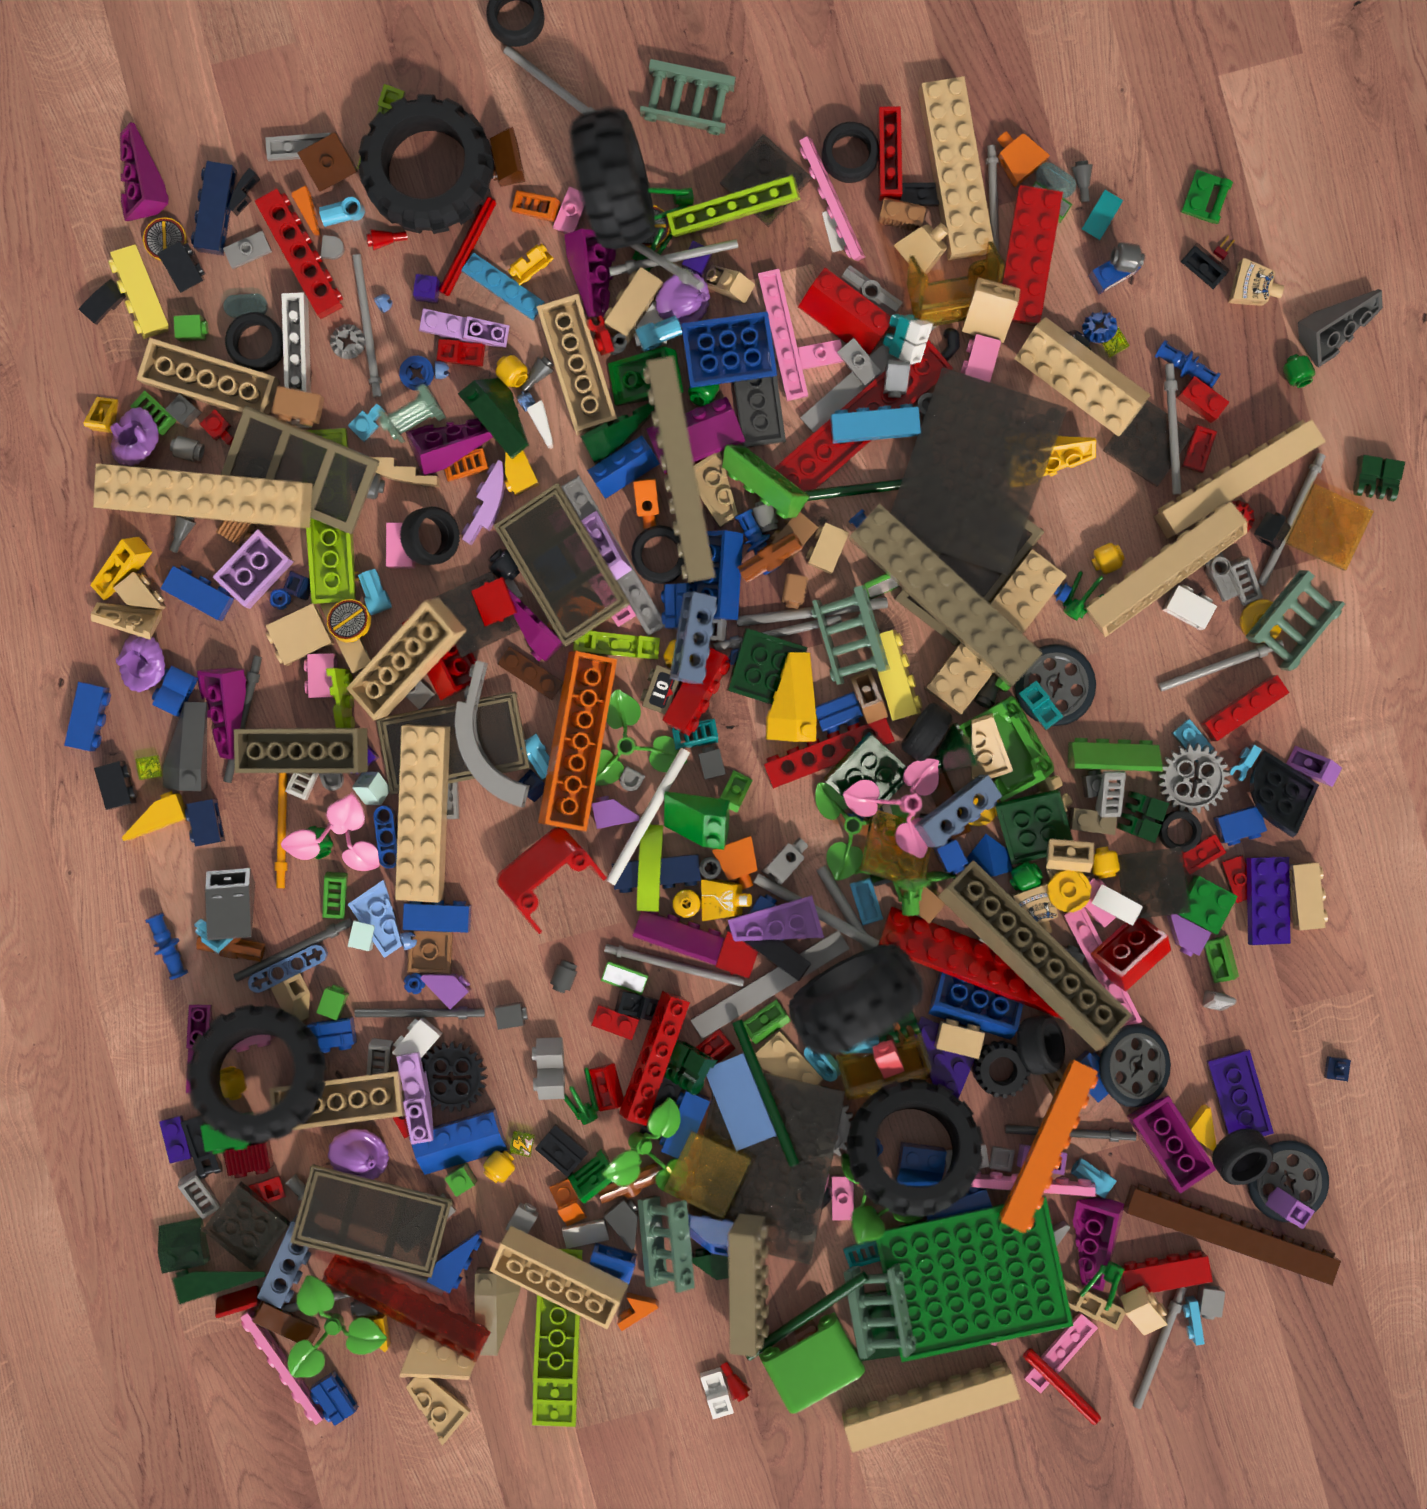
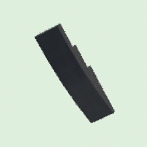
[725,914,811,981]

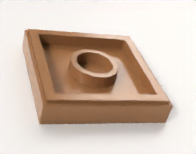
[407,930,453,974]

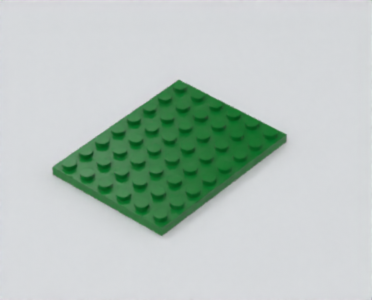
[876,1195,1073,1362]

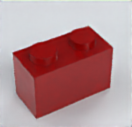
[1176,376,1229,423]

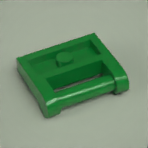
[1181,170,1233,224]
[568,1149,612,1204]

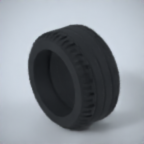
[486,0,545,47]
[822,122,879,183]
[225,312,283,372]
[400,507,460,565]
[631,525,685,584]
[901,703,953,761]
[1017,1015,1065,1075]
[1212,1129,1273,1185]

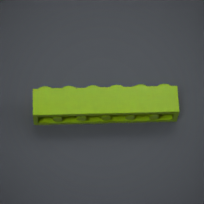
[667,175,801,237]

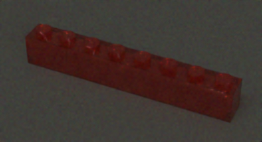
[322,1254,491,1363]

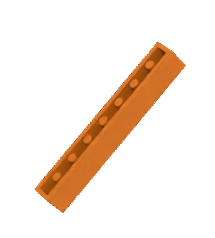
[998,1059,1099,1233]

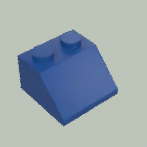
[896,1142,947,1187]
[589,1243,637,1284]

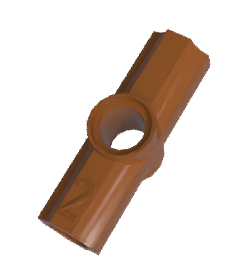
[738,532,803,583]
[196,935,265,962]
[598,1162,660,1204]

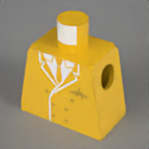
[701,879,752,921]

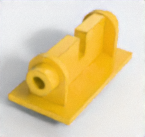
[508,243,554,285]

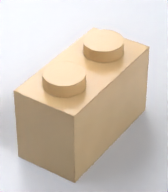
[806,523,849,574]
[1046,839,1094,872]
[934,1018,985,1059]
[1120,1285,1167,1335]

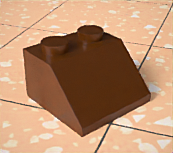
[490,127,526,187]

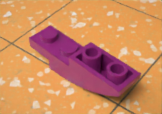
[186,1005,213,1094]

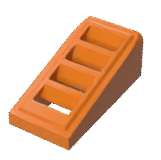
[292,186,320,236]
[511,190,561,222]
[444,448,489,482]

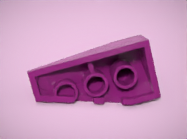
[120,122,169,221]
[564,229,616,318]
[406,419,493,476]
[507,587,563,662]

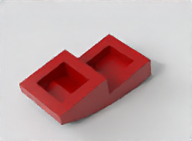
[436,339,485,367]
[238,1176,286,1211]

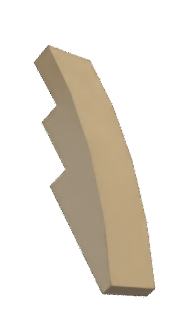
[350,457,440,487]
[320,602,371,674]
[1063,1278,1126,1330]

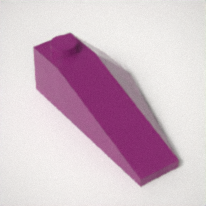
[197,668,246,760]
[1073,1198,1125,1291]

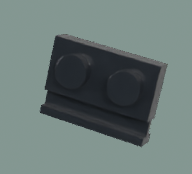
[535,1124,588,1177]

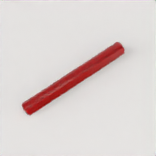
[439,197,496,296]
[1023,1348,1101,1425]

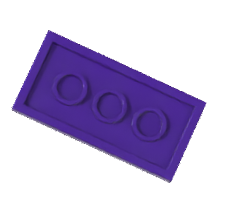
[1247,857,1291,945]
[1206,1049,1274,1137]

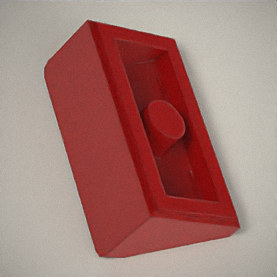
[696,1028,735,1064]
[589,1063,624,1111]
[215,1285,262,1318]

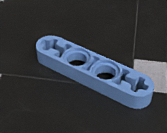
[248,944,328,993]

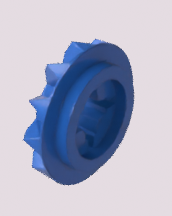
[1082,310,1117,343]
[399,356,434,391]

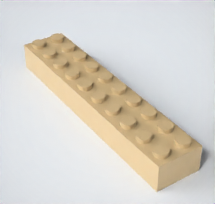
[93,464,313,528]

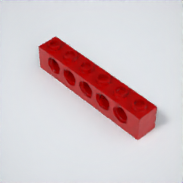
[255,189,343,319]
[763,718,895,789]
[619,991,690,1126]

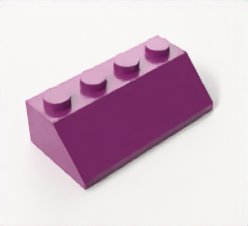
[646,397,745,474]
[632,911,724,965]
[1127,1096,1216,1193]

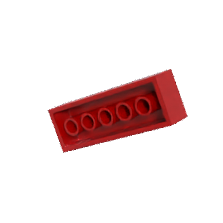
[1002,185,1063,326]

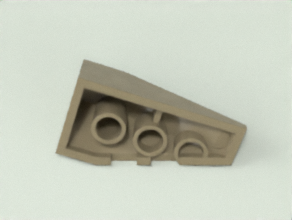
[474,1267,521,1355]

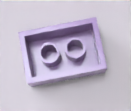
[213,529,294,609]

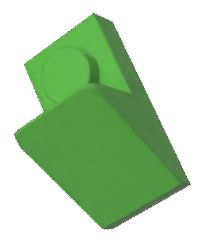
[719,770,753,813]

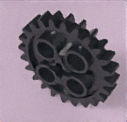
[421,1041,488,1112]

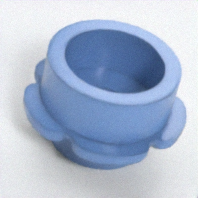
[516,391,535,412]

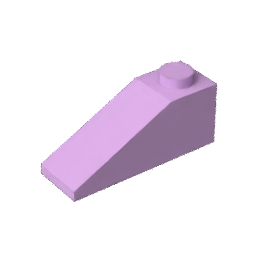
[581,510,632,580]

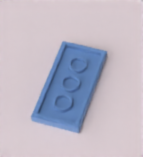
[706,1053,776,1151]

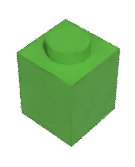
[174,314,209,342]
[316,985,349,1020]
[445,1163,477,1197]

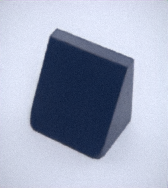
[284,571,311,601]
[518,769,545,802]

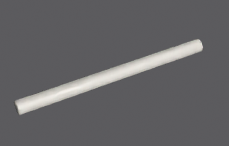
[606,748,690,885]

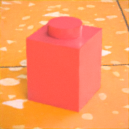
[872,1039,904,1079]

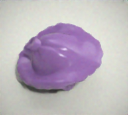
[655,272,710,327]
[110,407,159,466]
[115,634,165,692]
[328,1129,389,1180]

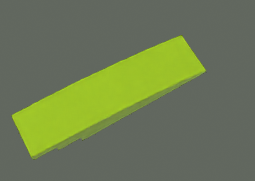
[302,428,356,604]
[532,1249,583,1427]

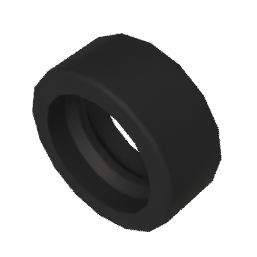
[1158,811,1202,852]

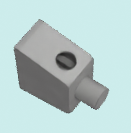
[761,838,808,885]

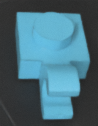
[348,404,386,442]
[1229,745,1262,781]
[194,919,233,953]

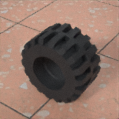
[973,1040,1030,1098]

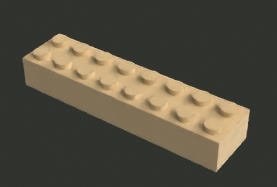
[918,76,995,261]
[1154,420,1326,539]
[1087,501,1247,637]
[925,549,1067,715]
[395,724,450,902]
[842,1361,1020,1453]

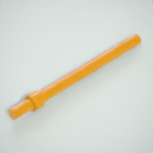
[274,773,288,888]

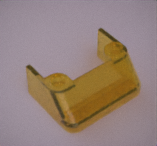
[907,241,1005,326]
[836,1033,931,1100]

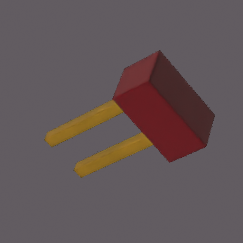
[1213,236,1235,260]

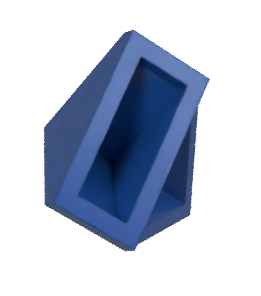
[966,834,1012,877]

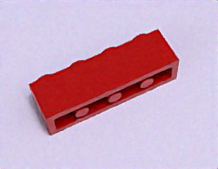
[877,106,902,201]
[662,647,731,736]
[1199,675,1290,742]
[1121,1250,1213,1294]

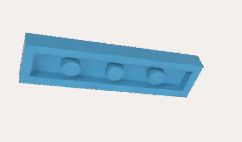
[461,252,545,321]

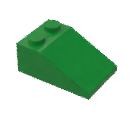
[608,347,683,406]
[664,791,730,850]

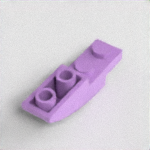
[419,308,510,348]
[461,460,505,546]
[397,1052,434,1144]

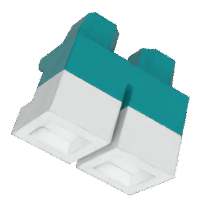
[883,314,933,364]

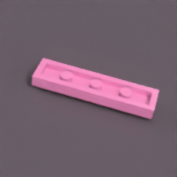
[1023,1312,1098,1393]

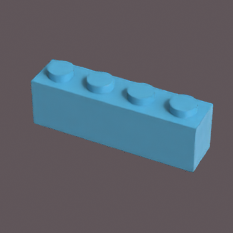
[830,404,921,444]

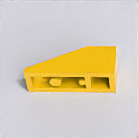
[504,451,539,496]
[91,537,152,600]
[122,791,186,841]

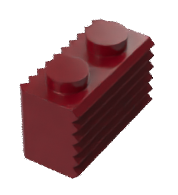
[223,1140,274,1179]

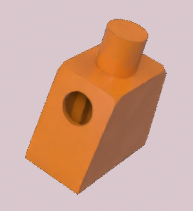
[997,131,1050,188]
[634,478,659,528]
[712,835,758,890]

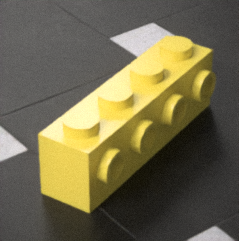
[108,244,169,339]
[871,630,922,721]

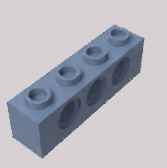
[669,592,717,684]
[914,775,1002,848]
[257,1215,320,1309]

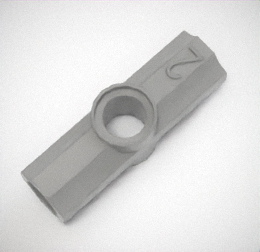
[840,265,903,316]
[1205,552,1241,602]

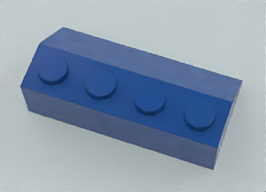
[691,530,743,620]
[409,1108,508,1175]

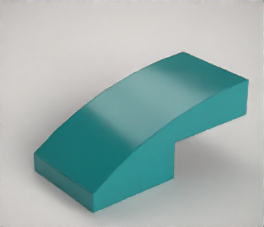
[1082,189,1124,240]
[1019,680,1063,730]

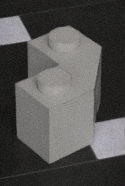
[532,1037,565,1100]

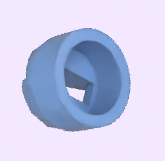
[374,294,393,313]
[434,361,450,379]
[400,932,417,950]

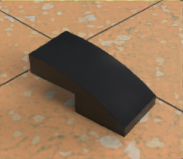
[229,168,260,216]
[79,279,126,325]
[615,990,659,1021]

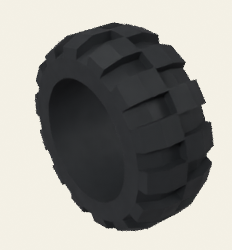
[358,94,494,234]
[570,107,655,249]
[789,944,923,1055]
[186,1004,327,1143]
[847,1079,983,1217]

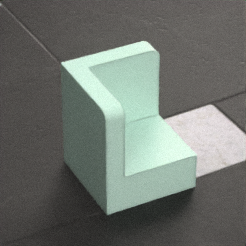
[352,771,390,805]
[348,920,375,951]

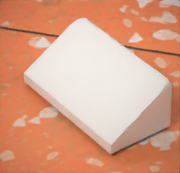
[562,1218,609,1249]

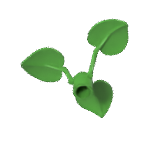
[595,690,687,786]
[815,782,914,881]
[855,863,956,916]
[602,1097,688,1193]
[841,1153,923,1244]
[288,1275,387,1377]

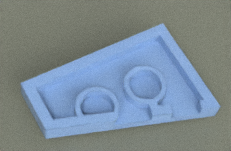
[348,879,403,958]

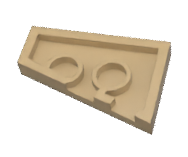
[694,452,738,527]
[91,602,162,639]
[971,713,1013,781]
[755,1030,823,1093]
[406,1377,471,1446]

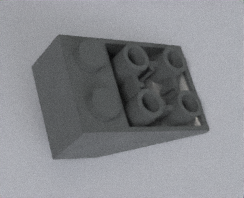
[205,868,255,940]

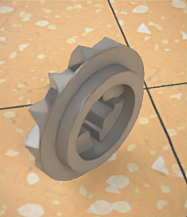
[330,324,365,359]

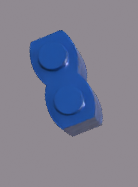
[152,666,198,717]

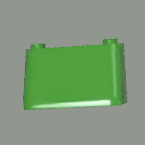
[959,696,1054,802]
[759,1312,865,1414]

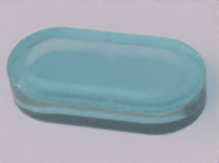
[1036,163,1076,198]
[223,293,268,318]

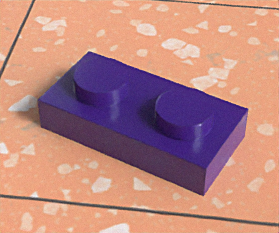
[159,1115,192,1164]

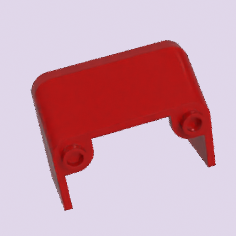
[496,827,607,934]

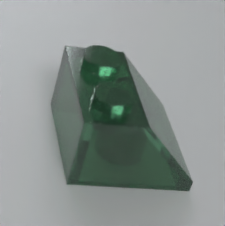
[158,1217,211,1274]

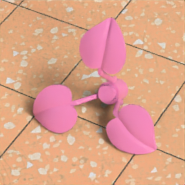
[843,759,939,858]
[281,793,380,871]

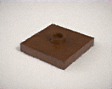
[297,131,358,192]

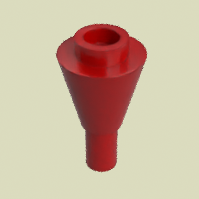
[366,229,407,251]
[720,1362,751,1402]

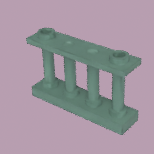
[640,59,736,135]
[378,384,446,443]
[1245,570,1345,671]
[811,585,890,685]
[637,1195,695,1293]
[843,1263,916,1359]

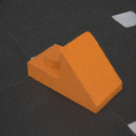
[549,1178,587,1226]
[617,1293,659,1331]

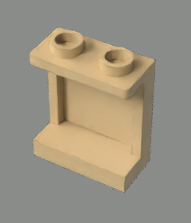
[962,278,1020,343]
[265,603,335,666]

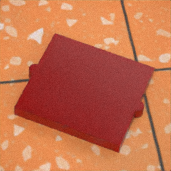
[471,577,517,626]
[715,931,758,978]

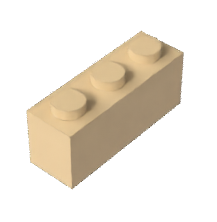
[1289,862,1328,930]

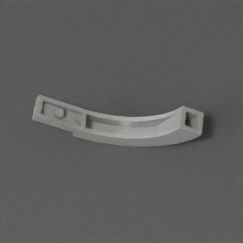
[455,661,530,807]

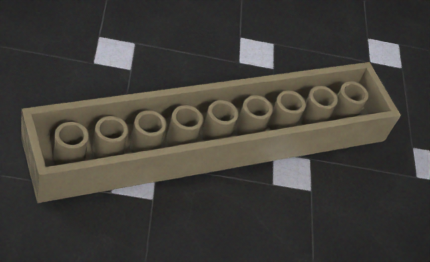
[643,356,715,583]
[849,504,1043,687]
[938,860,1132,1051]

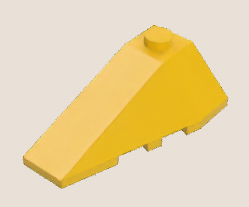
[1004,435,1096,488]
[766,652,817,742]

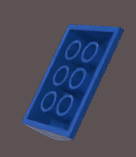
[681,311,777,388]
[928,972,1023,1040]

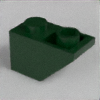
[692,1248,729,1280]

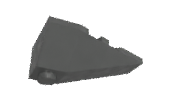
[1298,289,1383,367]
[163,702,207,791]

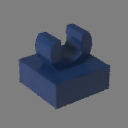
[1324,1056,1351,1082]

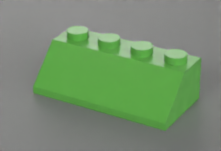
[722,445,810,519]
[1067,738,1163,771]

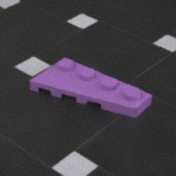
[728,895,824,941]

